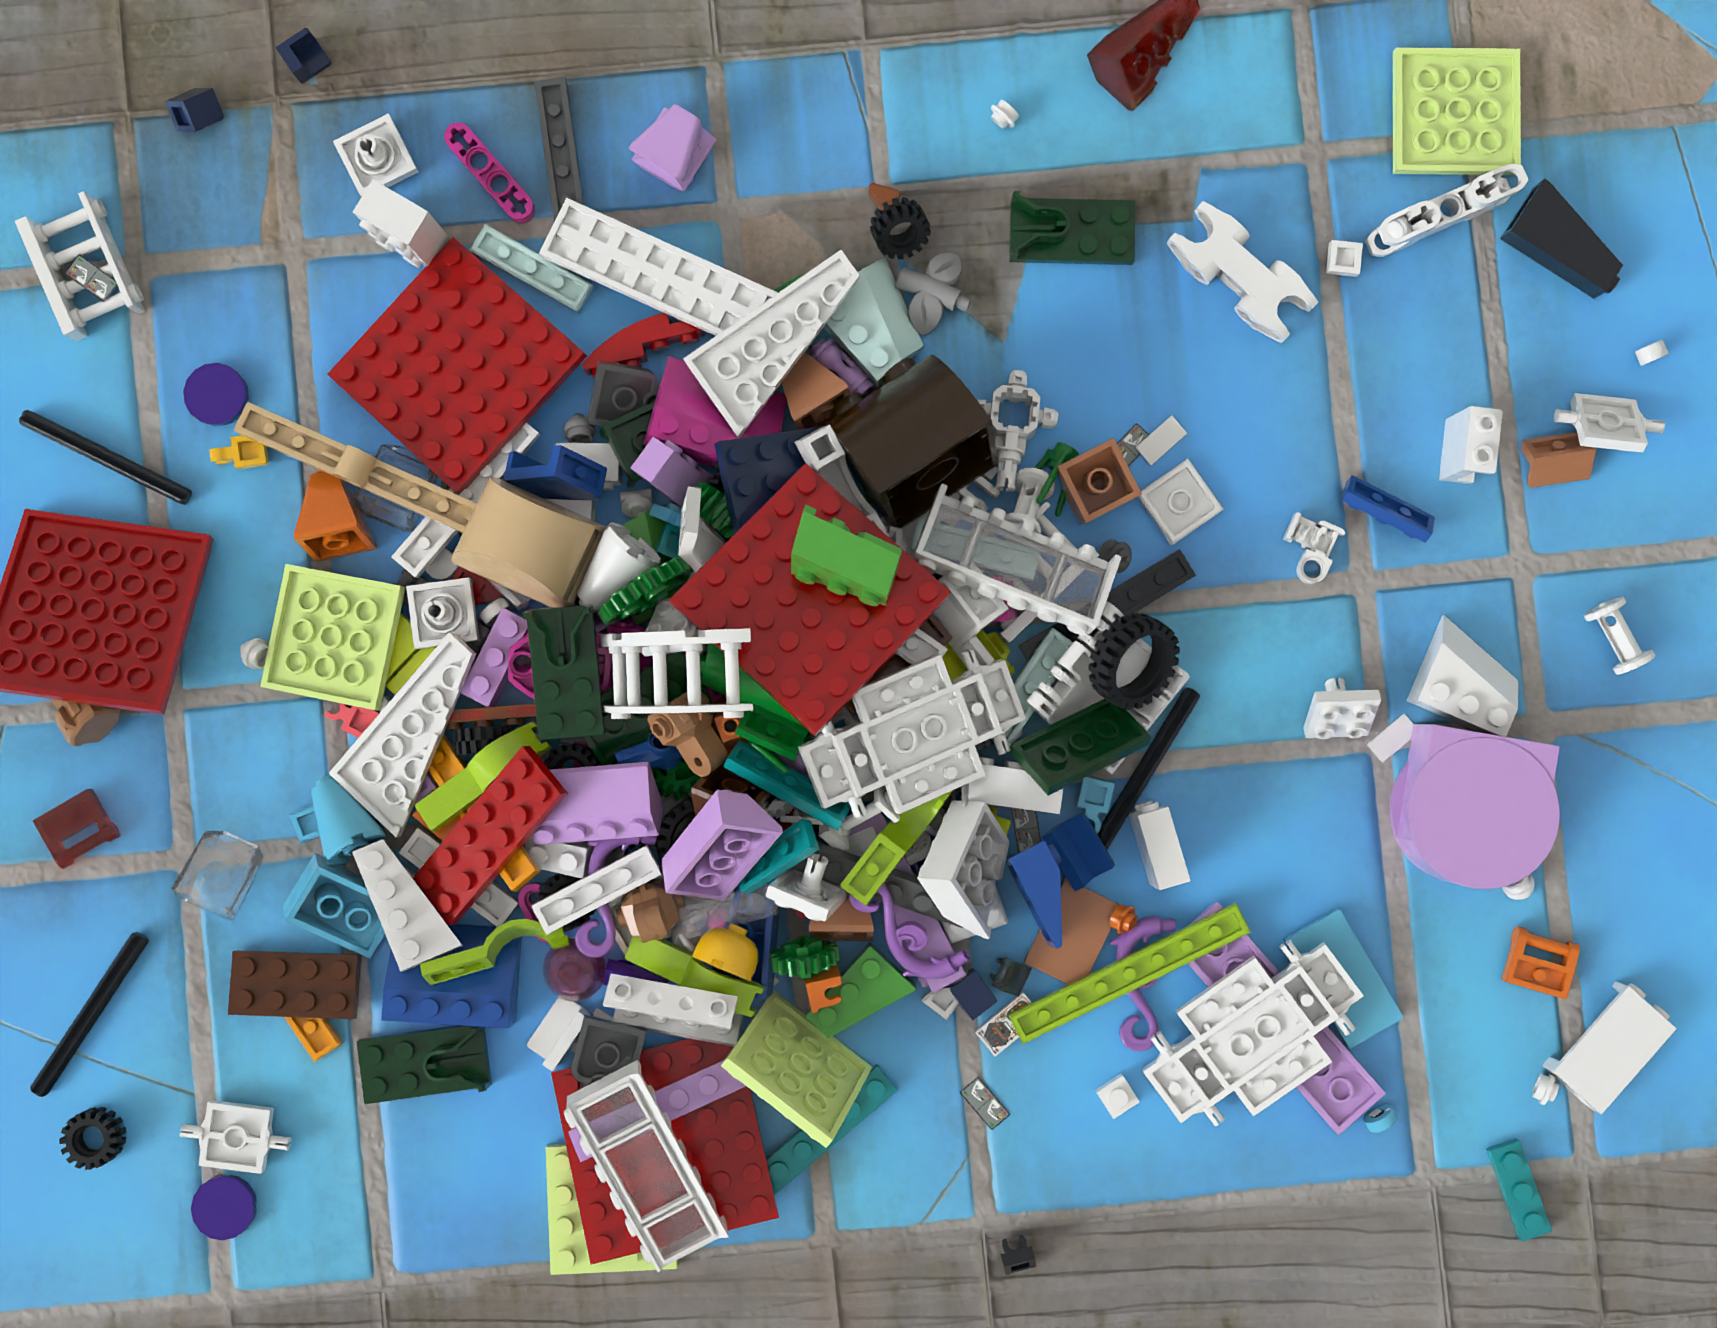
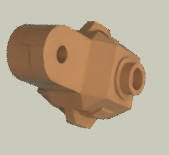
[647,691,727,777]
[51,699,120,746]
[616,879,686,943]

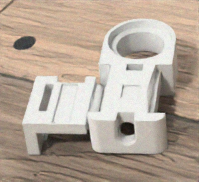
[1283,512,1345,584]

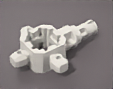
[977,370,1058,492]

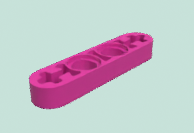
[444,122,535,224]

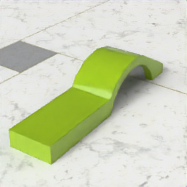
[414,721,552,832]
[840,790,953,906]
[420,919,570,985]
[624,936,765,1017]

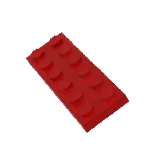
[413,746,568,926]

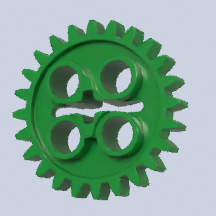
[597,556,693,626]

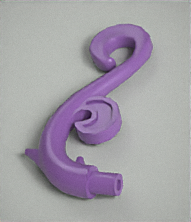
[575,836,657,957]
[849,883,970,979]
[1110,916,1176,1052]

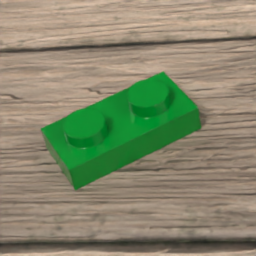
[735,702,809,761]

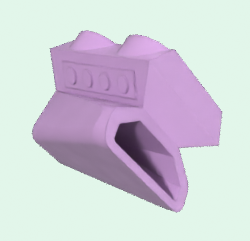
[628,104,717,192]

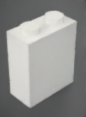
[1129,800,1191,890]

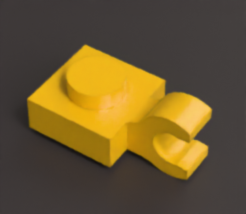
[209,435,269,470]

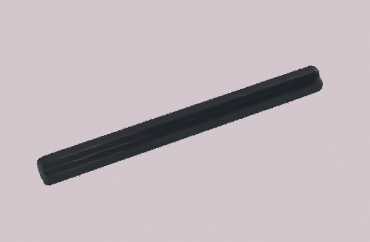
[19,410,192,505]
[1097,687,1200,850]
[30,932,149,1097]

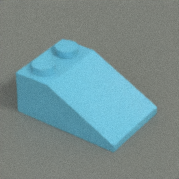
[282,854,385,959]

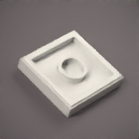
[1137,459,1224,546]

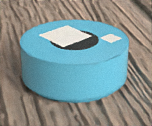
[1363,1104,1397,1133]

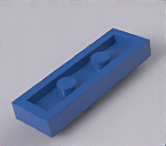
[1341,475,1435,543]

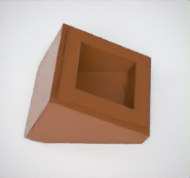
[869,183,900,210]

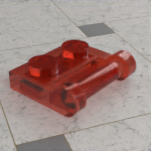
[33,789,120,869]

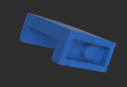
[503,445,607,500]

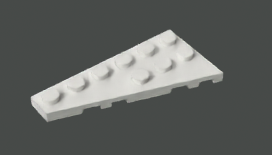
[683,250,860,438]
[329,632,476,838]

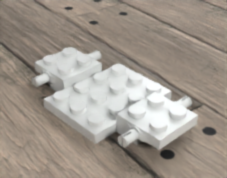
[798,648,1026,819]
[1142,940,1364,1126]

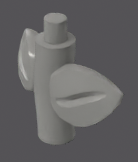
[896,253,971,335]

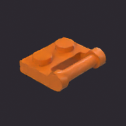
[1501,926,1580,1000]

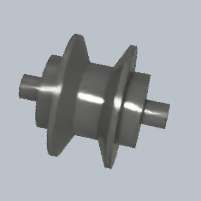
[1098,539,1132,573]

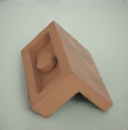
[1521,432,1596,488]

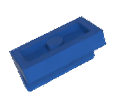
[1042,812,1115,891]

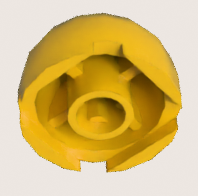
[692,923,758,981]

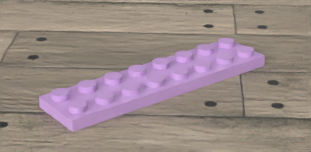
[1187,901,1386,1135]

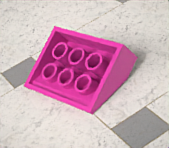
[643,356,787,468]

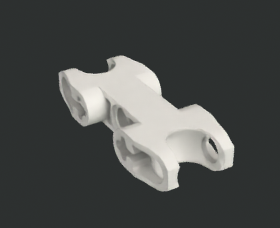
[1365,164,1529,257]
[1166,201,1318,344]

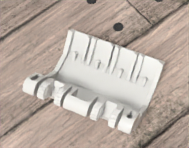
[1026,601,1190,774]

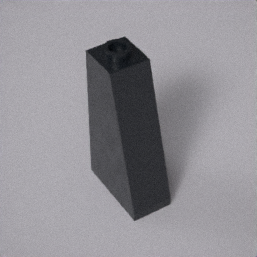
[1500,178,1623,299]

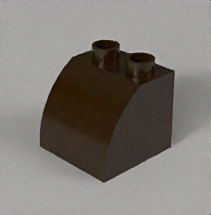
[825,354,999,528]

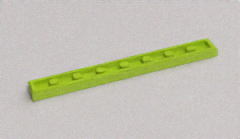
[1008,902,1251,1044]

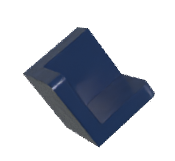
[275,28,332,84]
[165,88,224,132]
[950,967,998,1020]

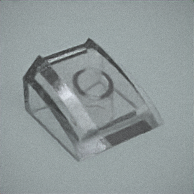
[352,444,438,532]
[171,831,264,921]

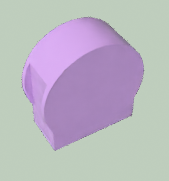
[1389,724,1560,889]

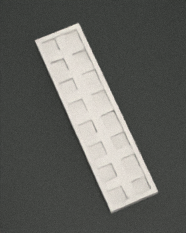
[539,198,778,336]

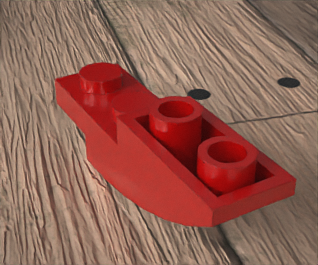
[582,313,706,378]

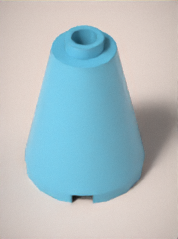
[311,775,386,867]

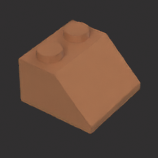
[1057,438,1142,525]

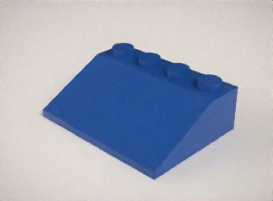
[1005,840,1062,949]
[381,924,522,1028]

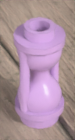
[810,338,874,397]

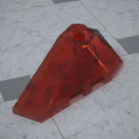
[1087,0,1200,111]

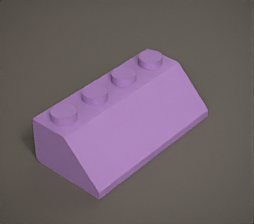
[531,762,664,845]
[661,790,783,900]

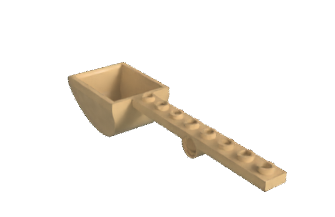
[233,402,607,608]

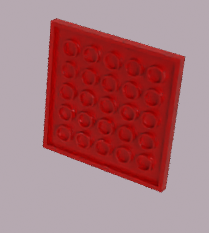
[327,237,587,495]
[669,463,951,737]
[0,509,214,715]
[551,1038,779,1265]

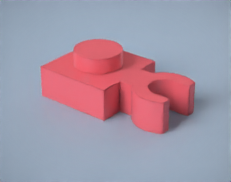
[324,703,380,738]

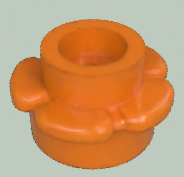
[1110,904,1138,935]

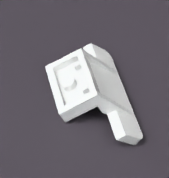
[933,560,1009,665]

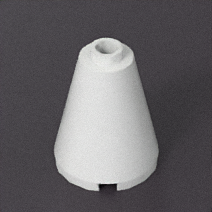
[577,522,661,613]

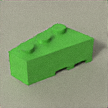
[805,942,917,1038]

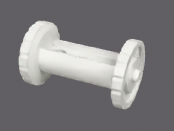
[1003,468,1055,545]
[1583,596,1656,675]

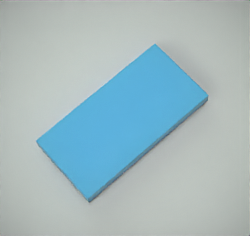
[1284,908,1404,1049]

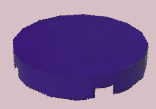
[183,363,249,426]
[191,1175,257,1240]

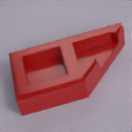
[451,567,505,606]

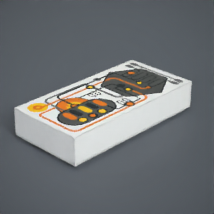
[974,991,1031,1057]

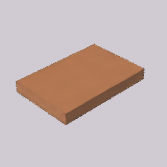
[1023,877,1120,984]

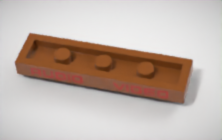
[445,704,537,730]

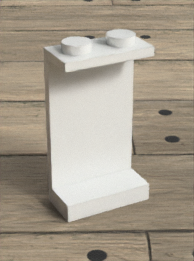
[1542,982,1677,1115]

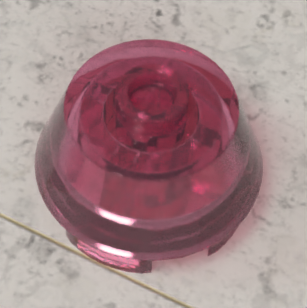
[543,938,606,1001]

